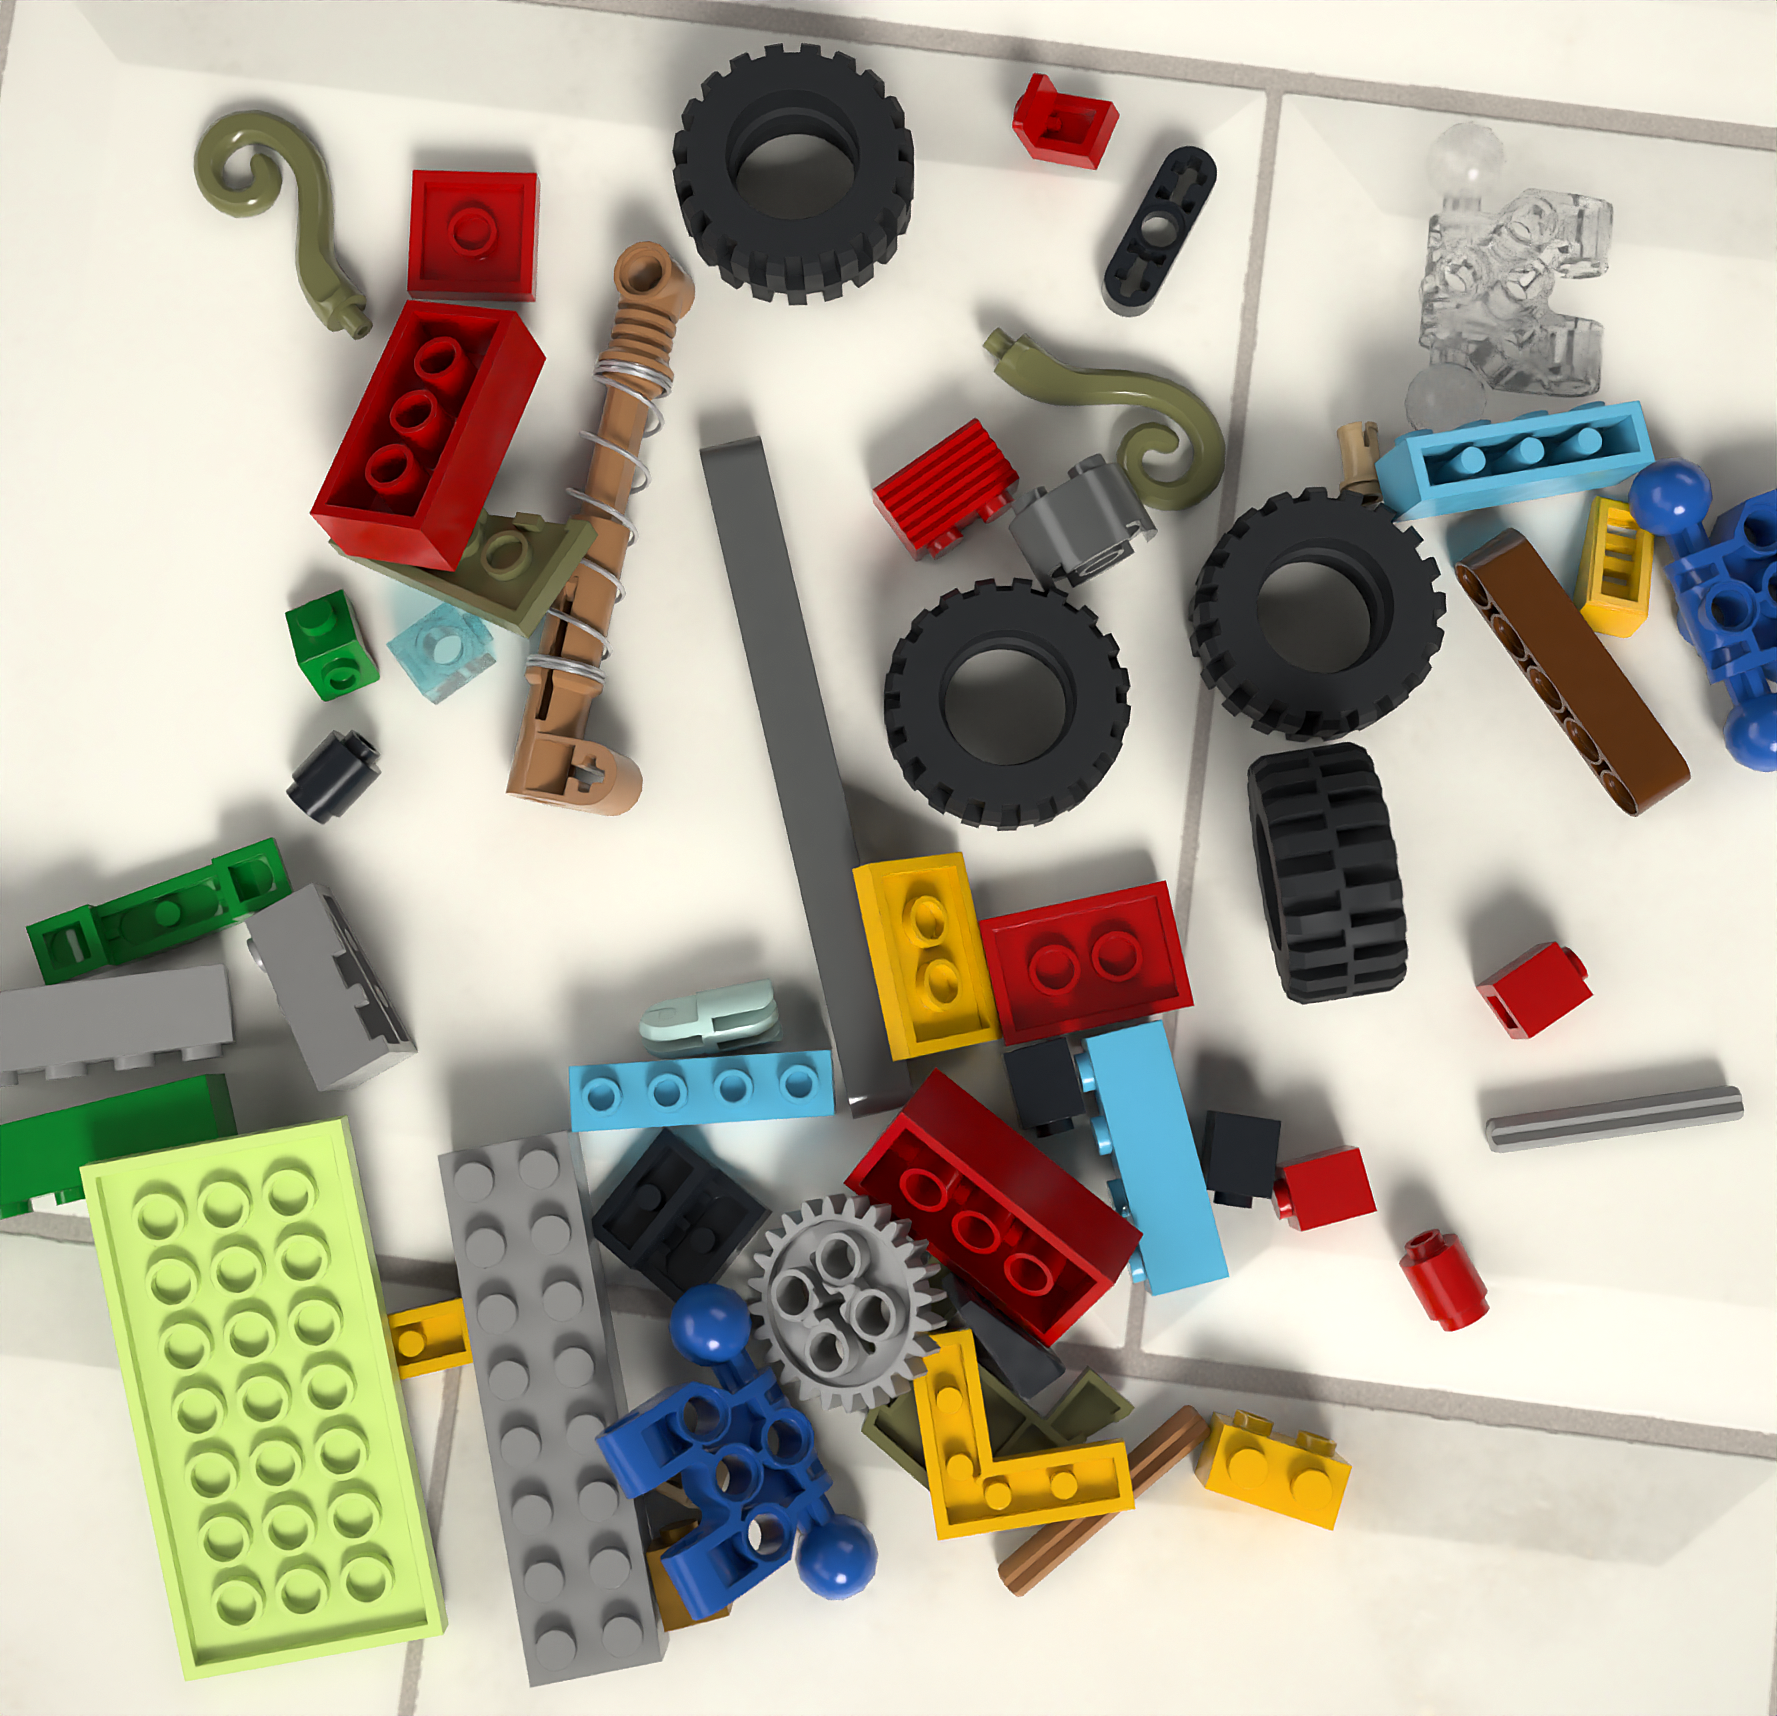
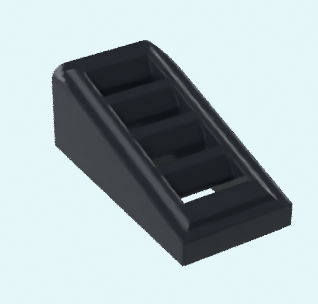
[941,1272,1066,1400]

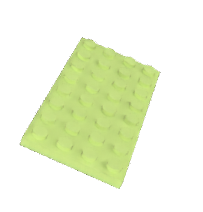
[79,1115,449,1682]

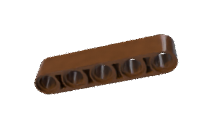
[1454,527,1691,817]

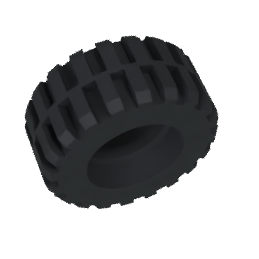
[672,43,914,305]
[1188,487,1447,742]
[884,577,1131,831]
[1247,741,1408,1005]

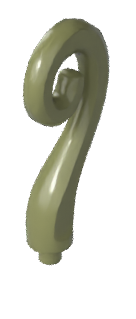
[193,110,373,340]
[983,327,1226,511]

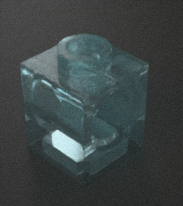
[386,602,497,705]

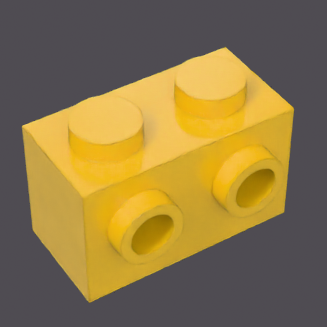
[1194,1409,1352,1531]

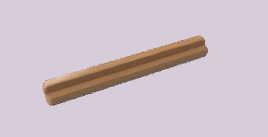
[997,1405,1211,1597]

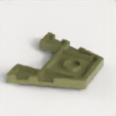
[861,1254,1135,1492]

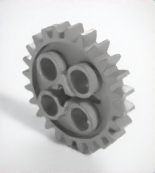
[748,1193,947,1413]

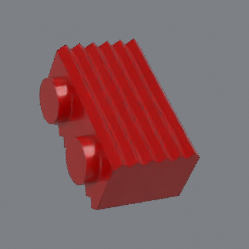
[872,417,1020,562]

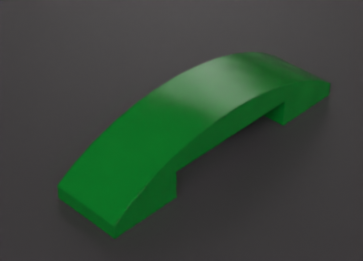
[26,837,294,986]

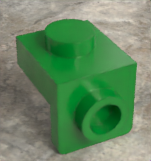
[285,589,380,702]

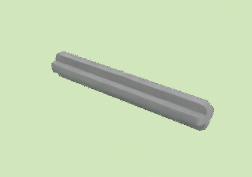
[1486,1085,1744,1153]

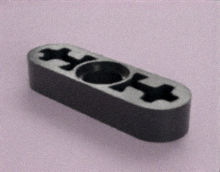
[1101,146,1217,317]

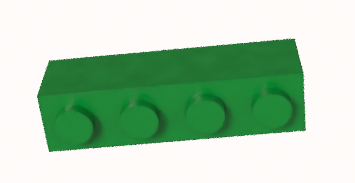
[0,1073,238,1220]

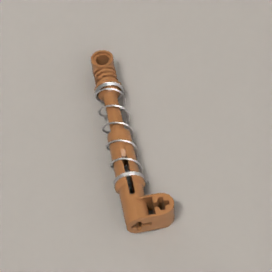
[505,241,695,816]

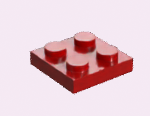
[407,170,541,302]

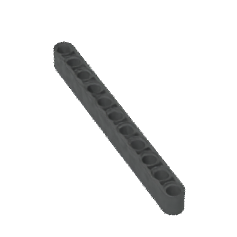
[699,435,914,1119]

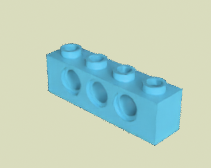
[568,1050,836,1132]

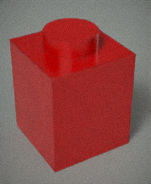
[1476,941,1593,1039]
[1271,1145,1377,1232]

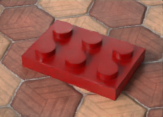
[978,880,1195,1047]

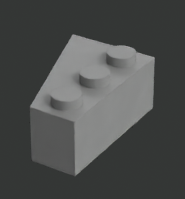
[244,882,418,1092]

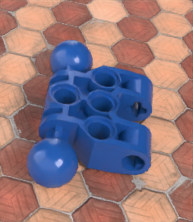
[1628,457,1777,772]
[594,1283,879,1621]

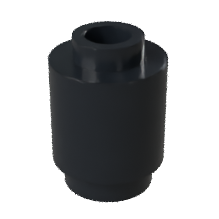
[286,730,382,825]

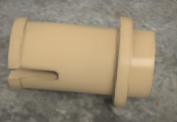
[1337,421,1383,506]

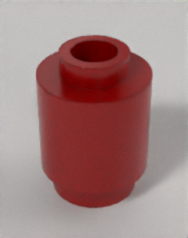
[1399,1229,1490,1332]

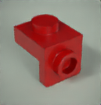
[1012,73,1120,170]

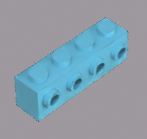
[1374,400,1655,524]
[1073,1019,1230,1297]

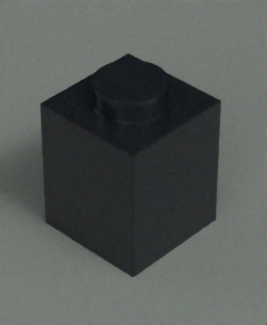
[1000,1037,1086,1138]
[1200,1110,1281,1209]

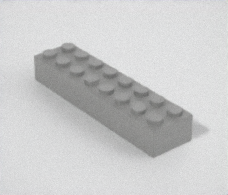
[437,1129,670,1688]

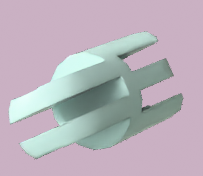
[639,978,783,1059]

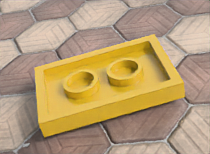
[852,852,1003,1062]

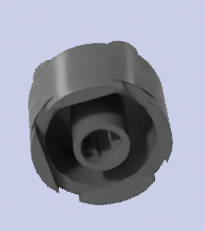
[1008,453,1158,594]

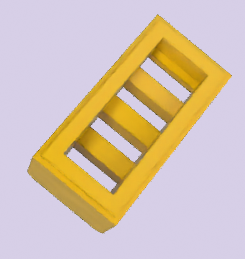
[1572,496,1655,638]

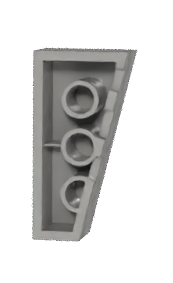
[0,963,236,1087]

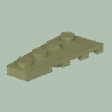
[328,507,598,639]

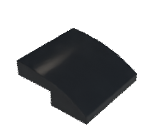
[591,1127,773,1303]

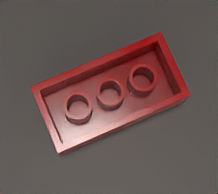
[309,299,546,572]
[843,1067,1144,1349]

